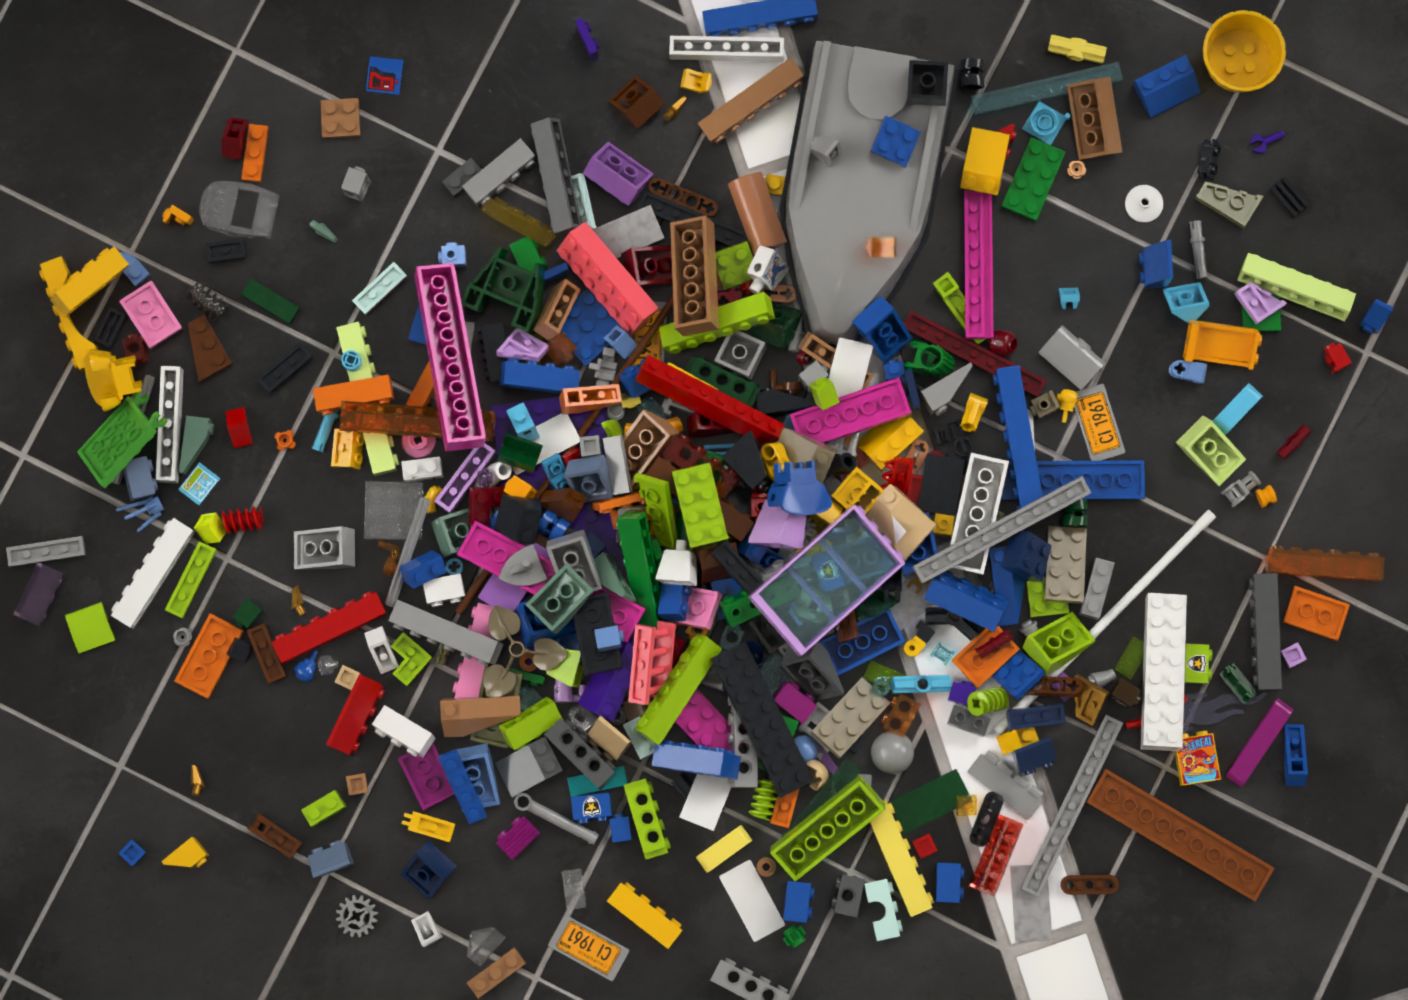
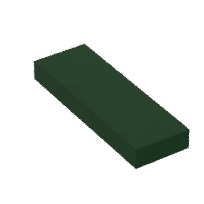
[241,278,300,324]

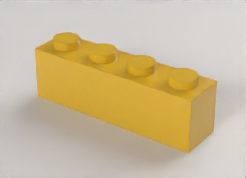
[607,882,683,949]

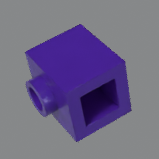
[947,680,976,707]

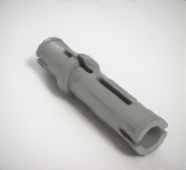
[1189,220,1208,279]

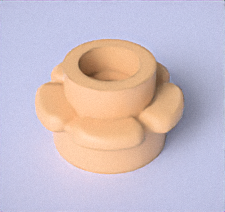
[1067,161,1086,179]

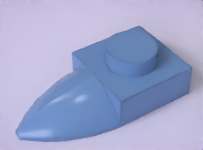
[119,252,151,287]

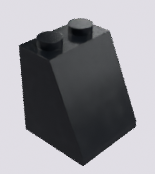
[722,430,773,494]

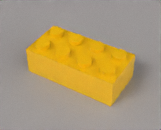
[50,247,129,317]

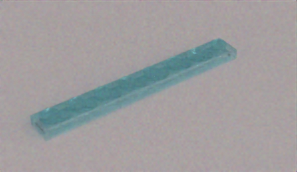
[971,62,1123,116]

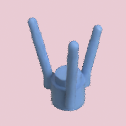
[116,496,164,532]

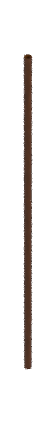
[455,294,674,615]

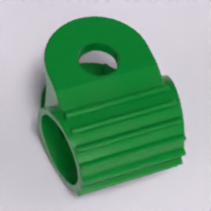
[903,341,955,379]

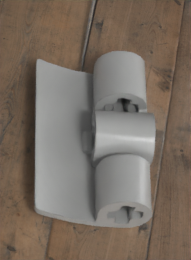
[1039,325,1105,390]

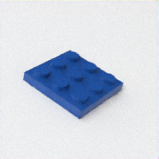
[557,288,621,367]

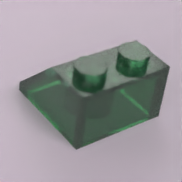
[751,302,802,348]

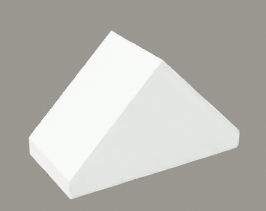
[411,911,443,947]

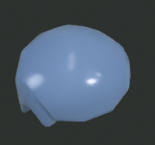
[794,735,818,763]

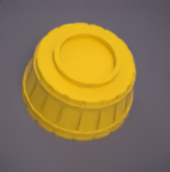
[1203,10,1286,93]

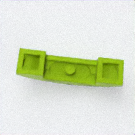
[933,272,986,345]

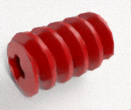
[222,506,264,534]

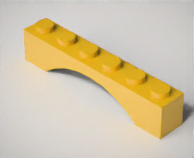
[39,256,98,372]

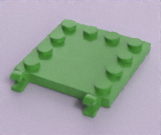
[77,391,167,488]

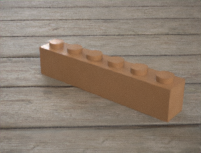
[698,57,805,144]

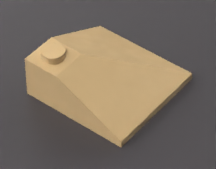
[858,484,937,562]

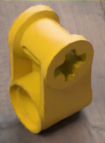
[761,442,790,481]

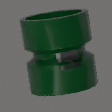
[1063,498,1088,528]

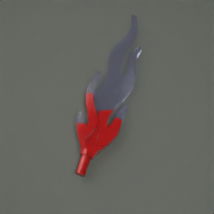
[1125,692,1267,731]

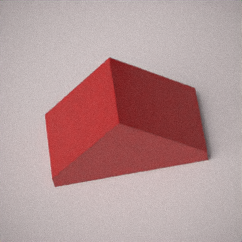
[226,407,253,448]

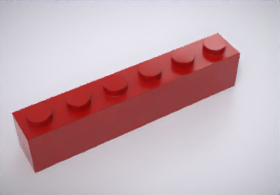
[271,591,387,664]

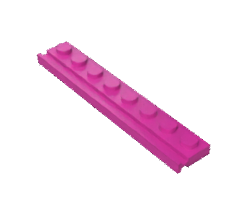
[964,190,994,339]

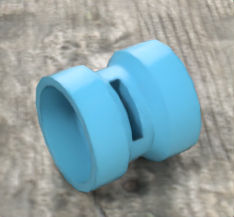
[341,350,362,372]

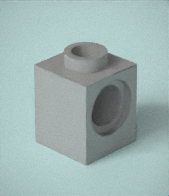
[579,435,602,458]

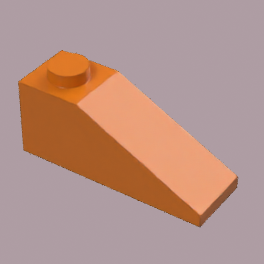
[559,384,622,415]

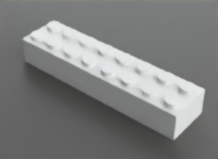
[1141,593,1187,752]

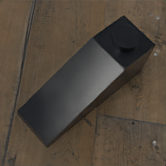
[756,388,816,418]

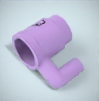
[554,679,586,703]

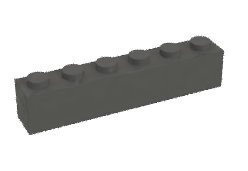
[531,117,582,235]
[1249,573,1282,691]

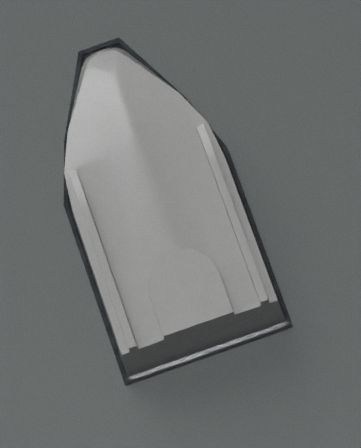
[779,41,959,349]

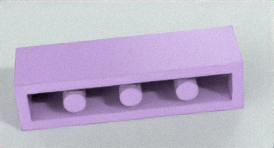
[434,443,497,514]

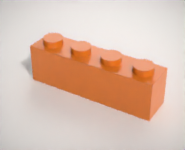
[313,375,395,416]

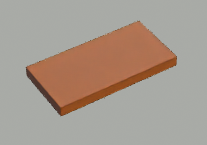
[174,613,244,699]

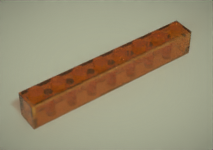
[339,401,495,442]

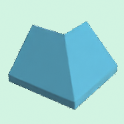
[1163,282,1209,323]

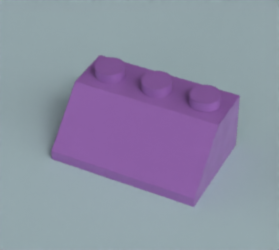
[583,142,654,206]

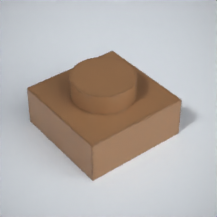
[346,773,369,796]

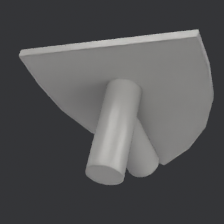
[498,544,547,586]

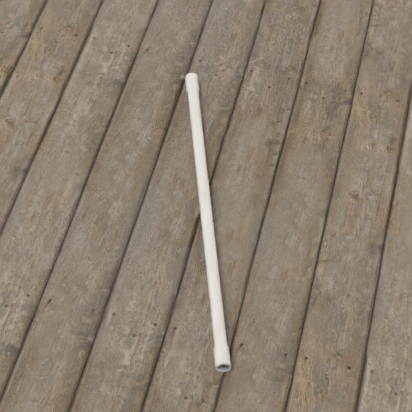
[992,510,1216,735]

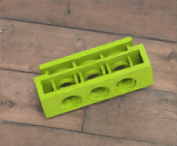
[624,778,671,860]

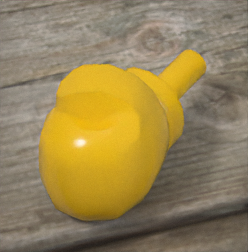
[1056,389,1078,423]

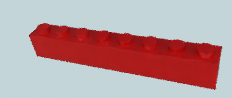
[635,355,785,446]

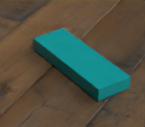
[567,766,628,797]

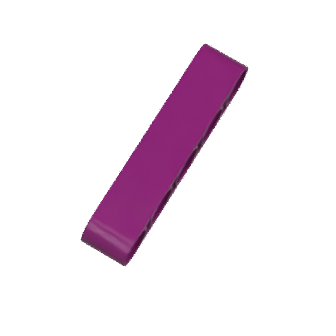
[1225,698,1294,787]

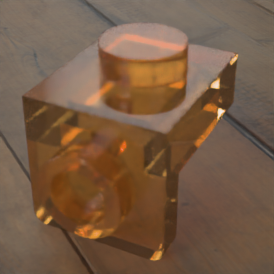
[865,237,896,257]

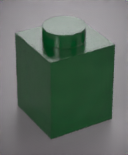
[232,598,264,629]

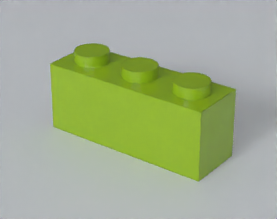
[498,697,563,751]

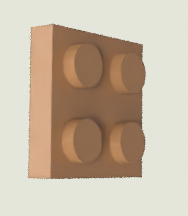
[320,98,361,139]

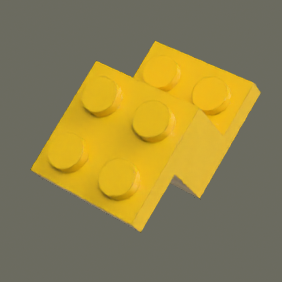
[831,467,884,520]

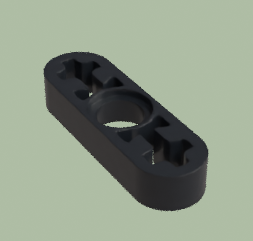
[970,791,1004,847]

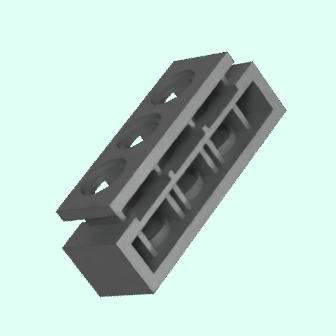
[544,718,616,791]

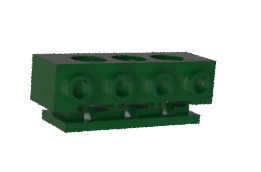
[685,355,761,408]

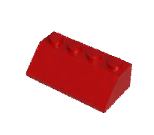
[326,674,385,756]

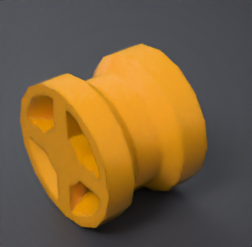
[1255,485,1277,508]

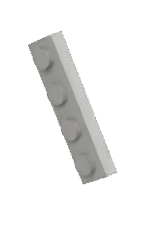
[6,536,86,567]

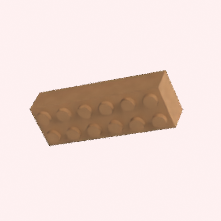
[670,215,719,336]

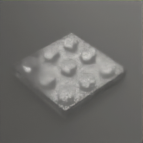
[364,481,424,540]

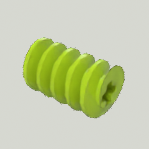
[967,686,1009,716]
[748,779,777,821]

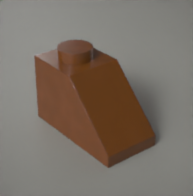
[540,488,586,523]

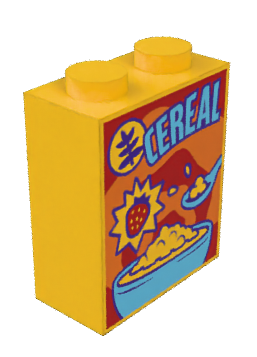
[1174,730,1221,786]

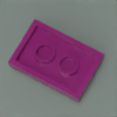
[398,743,455,810]

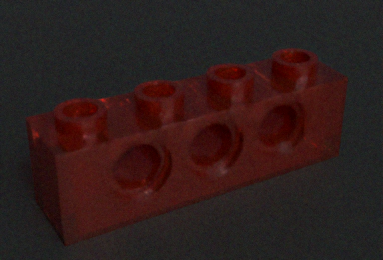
[662,434,741,499]
[970,814,1024,897]

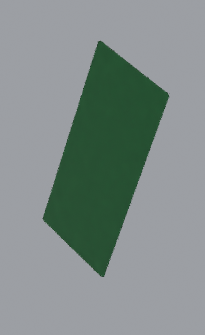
[889,769,972,834]

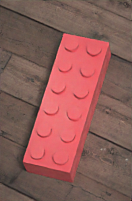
[556,222,659,336]

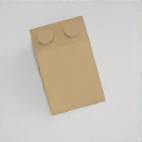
[587,716,632,761]

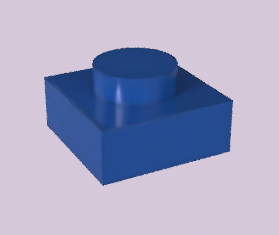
[118,839,147,867]

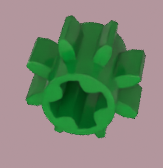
[783,924,806,948]

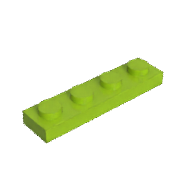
[165,541,217,619]

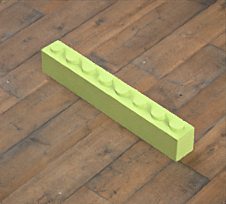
[336,322,399,476]

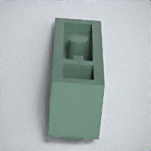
[179,416,214,475]
[594,552,636,602]

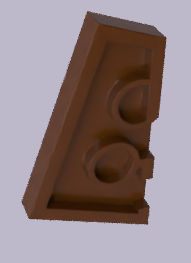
[188,314,233,383]

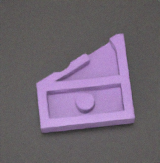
[1234,282,1287,325]
[496,328,549,362]

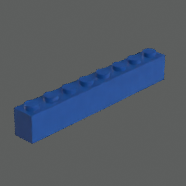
[993,365,1043,510]

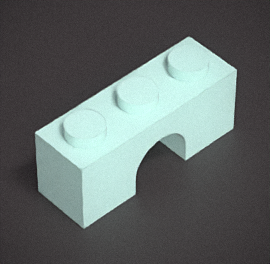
[864,879,903,941]

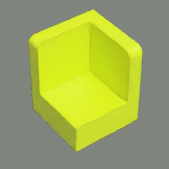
[194,512,226,544]

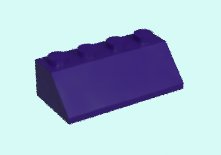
[578,642,634,722]

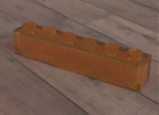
[1265,546,1385,582]

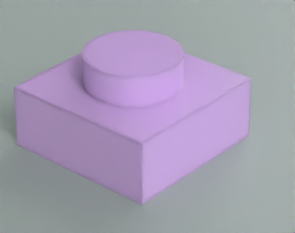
[1281,642,1307,668]

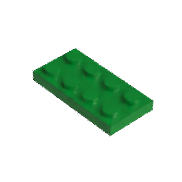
[1001,137,1066,222]

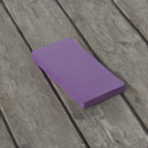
[478,542,549,612]

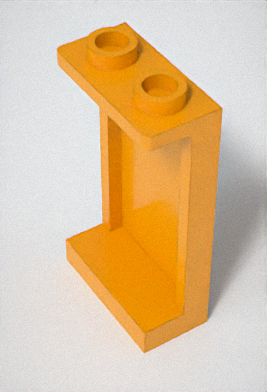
[1183,320,1262,370]

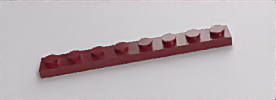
[904,310,1047,398]

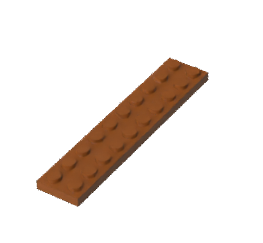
[1086,769,1275,902]

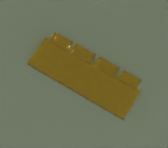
[481,197,556,248]

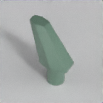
[310,220,338,242]

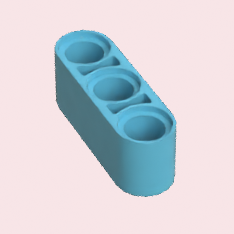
[1213,383,1263,435]

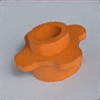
[275,430,296,451]

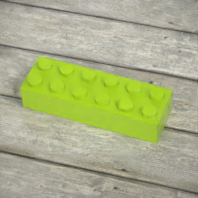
[770,775,885,882]

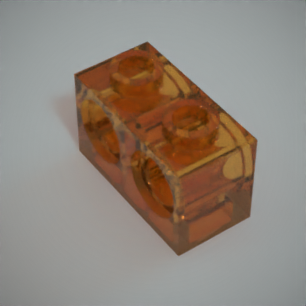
[881,693,921,738]

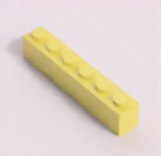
[869,800,934,917]

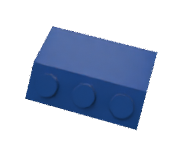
[1133,55,1201,118]

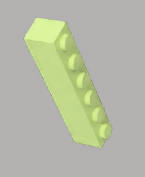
[1237,253,1356,321]

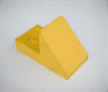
[996,727,1039,755]

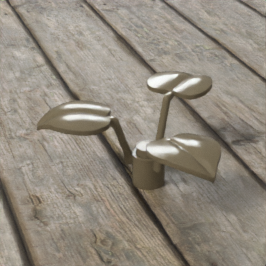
[483,605,567,698]

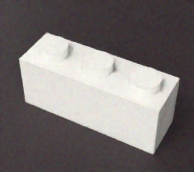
[372,705,436,758]

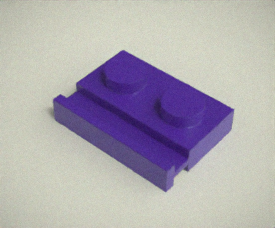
[575,17,600,60]

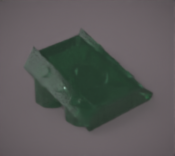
[852,583,900,618]

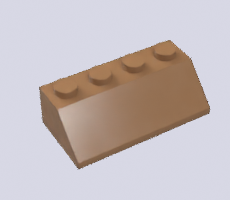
[1067,77,1122,160]
[623,409,680,492]

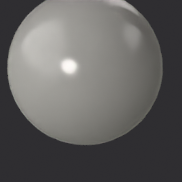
[871,731,914,774]

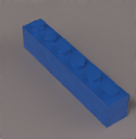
[702,0,818,37]

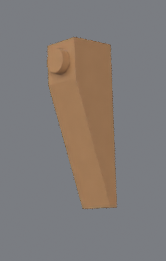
[440,695,521,737]

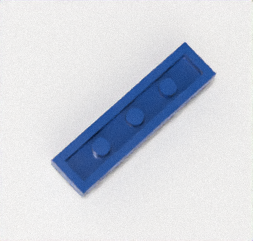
[438,749,487,824]

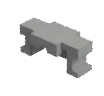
[589,347,618,386]

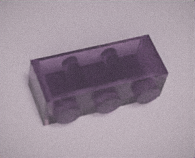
[13,562,63,626]

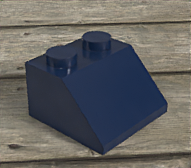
[1011,737,1057,776]
[401,841,457,899]

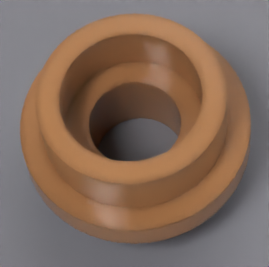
[757,857,776,877]

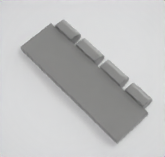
[967,750,1044,819]

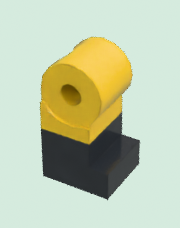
[904,620,935,657]

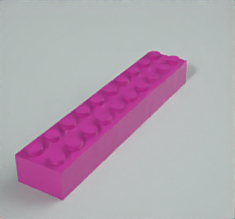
[414,263,486,452]

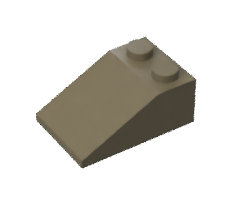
[773,427,838,484]

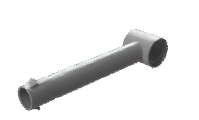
[514,793,599,845]

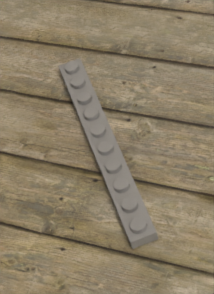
[912,476,1091,583]
[1021,715,1123,897]

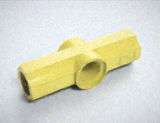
[1047,35,1107,64]

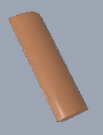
[728,171,787,254]

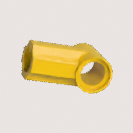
[960,393,988,432]

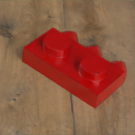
[880,456,914,495]

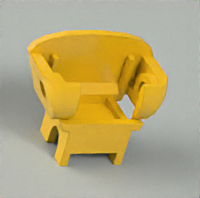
[84,349,142,412]

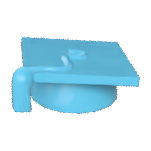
[1022,101,1071,145]

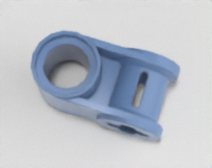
[1169,360,1207,384]

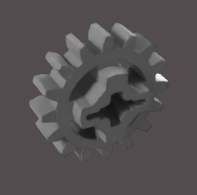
[336,895,378,937]

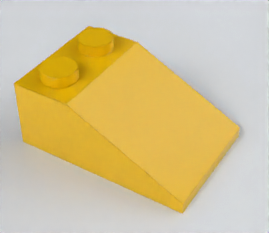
[960,127,1010,195]

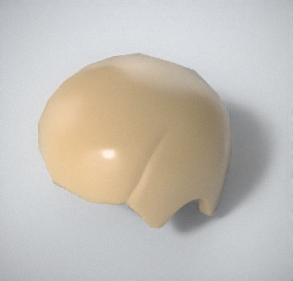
[806,760,829,791]

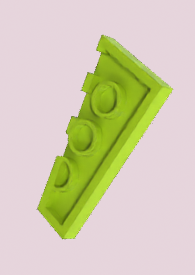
[633,473,678,550]

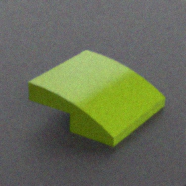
[65,602,115,653]

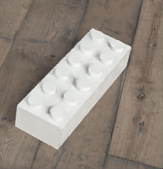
[950,453,1009,575]

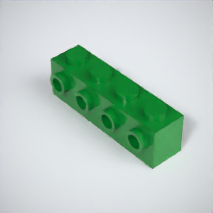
[719,573,801,628]

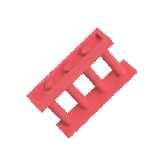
[628,621,676,705]

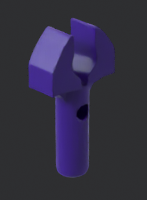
[1249,131,1285,154]

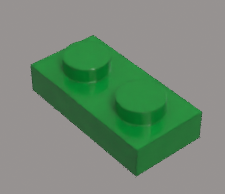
[509,667,546,687]

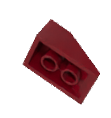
[621,245,673,289]

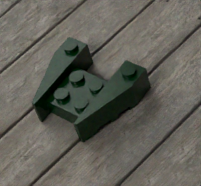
[461,247,545,334]

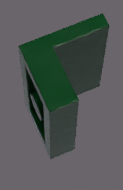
[497,433,543,473]

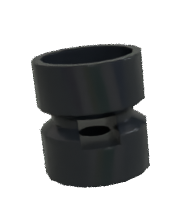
[960,58,985,90]

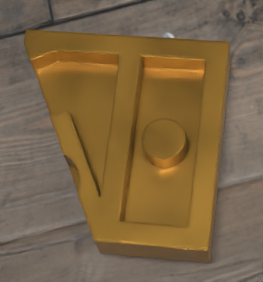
[1074,674,1109,726]

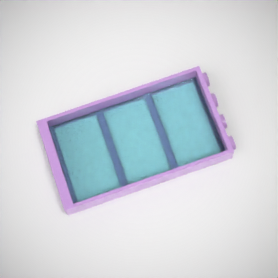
[748,504,905,656]

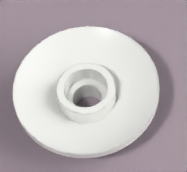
[1125,185,1163,223]

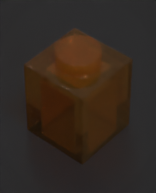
[546,331,577,366]

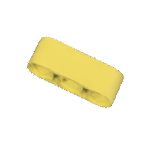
[696,825,753,873]

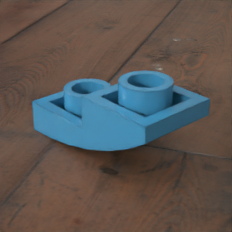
[541,453,570,489]

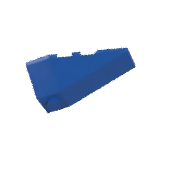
[988,546,1026,627]

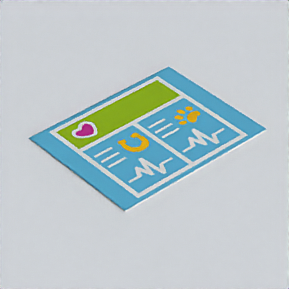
[178,462,220,505]

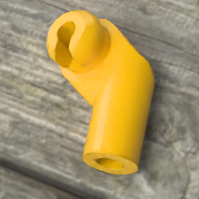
[425,486,443,514]

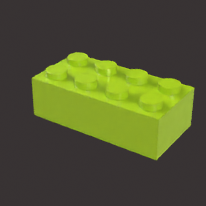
[672,463,728,548]

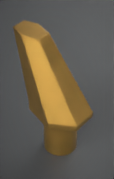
[663,96,687,121]
[291,585,306,616]
[190,765,205,796]

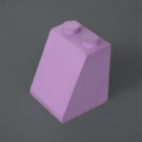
[748,499,806,549]

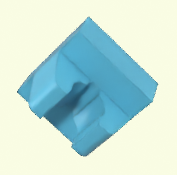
[1059,288,1080,309]

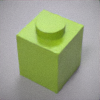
[809,377,840,410]

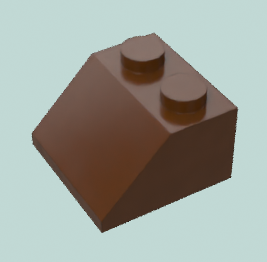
[609,76,665,129]
[693,538,738,584]

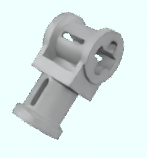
[1221,471,1261,507]

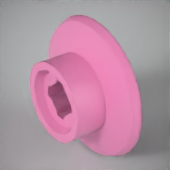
[402,424,436,458]

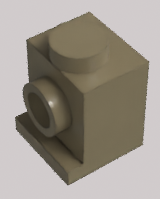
[1029,390,1060,420]

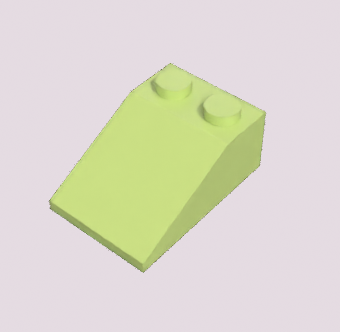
[1176,416,1246,486]

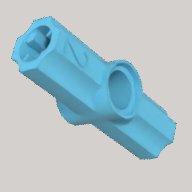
[891,675,952,693]

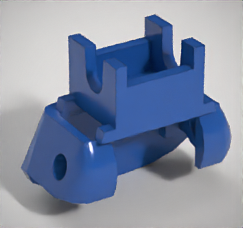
[767,461,833,515]

